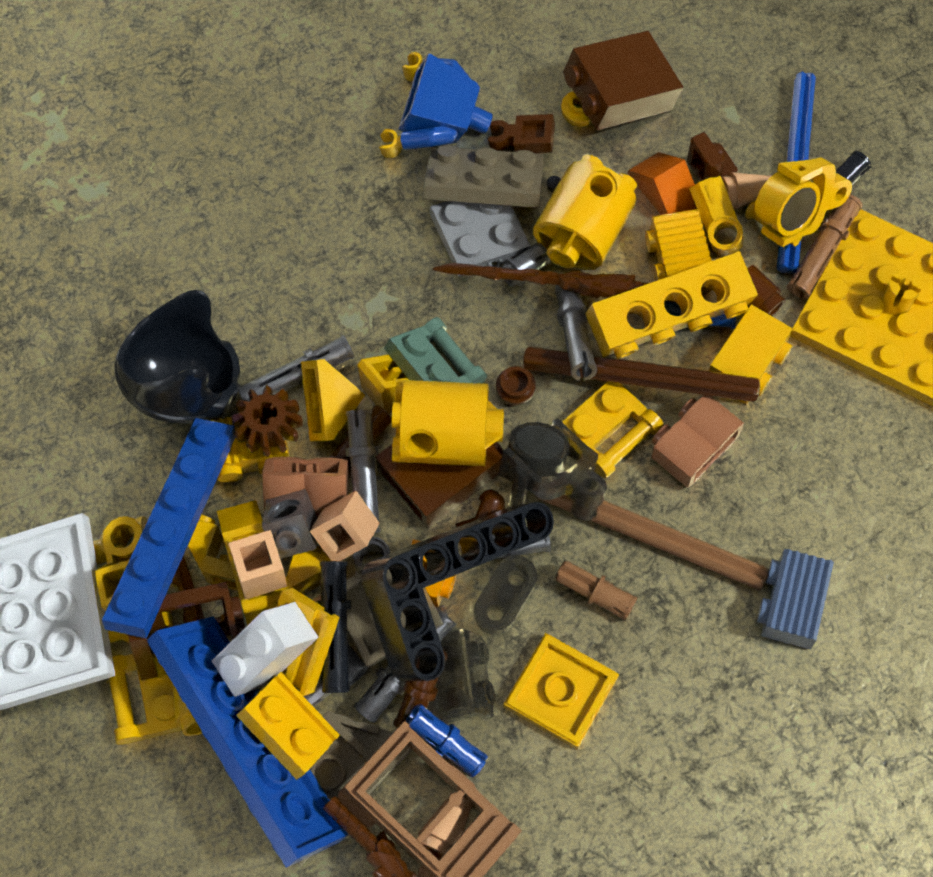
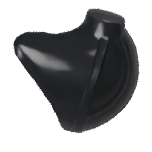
[114,290,240,424]

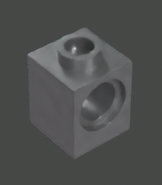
[262,489,317,559]

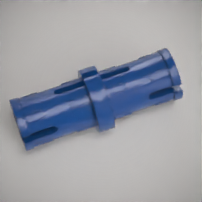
[406,703,488,778]

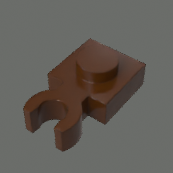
[488,114,555,153]

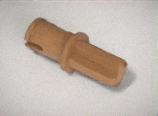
[555,561,638,621]

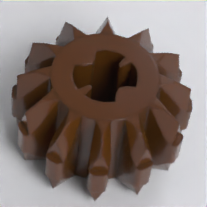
[231,385,303,457]

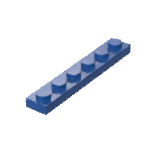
[102,418,236,639]

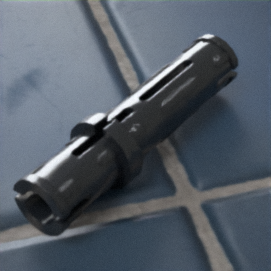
[317,561,351,693]

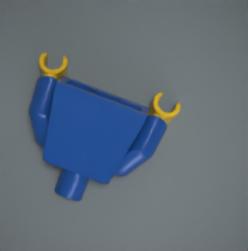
[379,52,493,158]

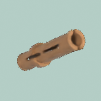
[786,194,863,299]

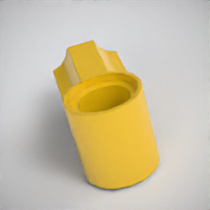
[689,176,744,257]

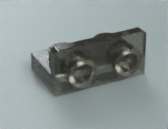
[428,629,495,724]

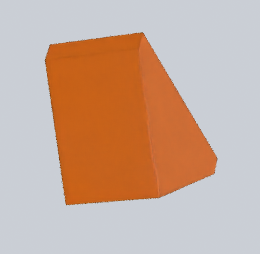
[628,152,697,215]

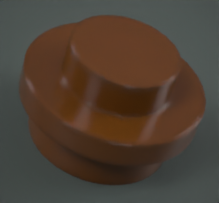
[496,366,536,405]

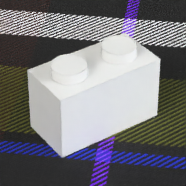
[212,602,319,697]

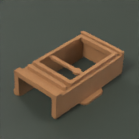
[337,721,522,877]

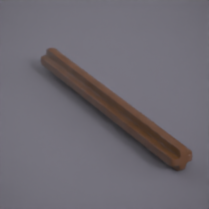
[523,347,760,402]

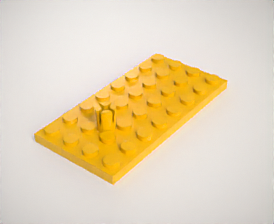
[790,209,933,406]

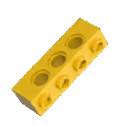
[585,251,758,359]

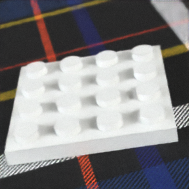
[0,513,115,710]

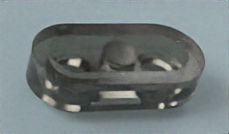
[474,555,537,635]

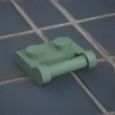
[384,317,487,383]

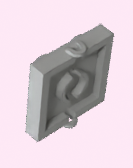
[430,201,531,277]

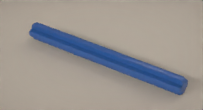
[777,71,816,274]

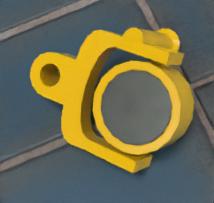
[745,157,852,247]

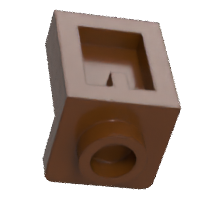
[686,131,738,181]

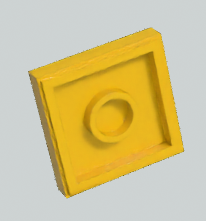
[503,632,619,750]

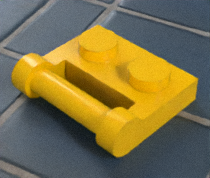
[556,381,664,479]
[109,654,182,745]

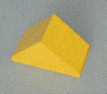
[357,354,409,413]
[301,359,365,441]

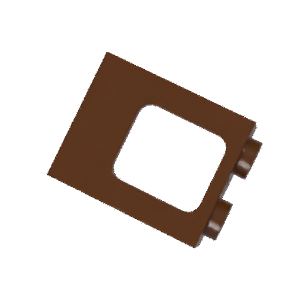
[127,581,245,681]

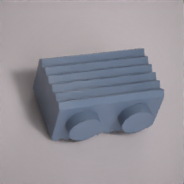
[757,549,834,650]

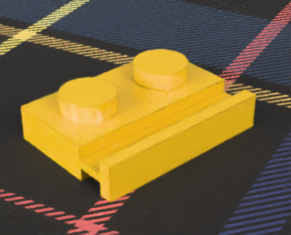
[277,588,340,696]
[236,672,340,780]

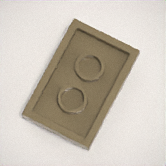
[423,145,544,208]

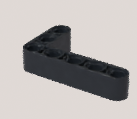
[361,502,554,682]

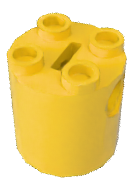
[533,154,637,270]
[392,380,504,466]

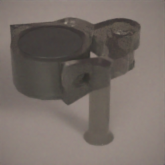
[499,418,607,521]

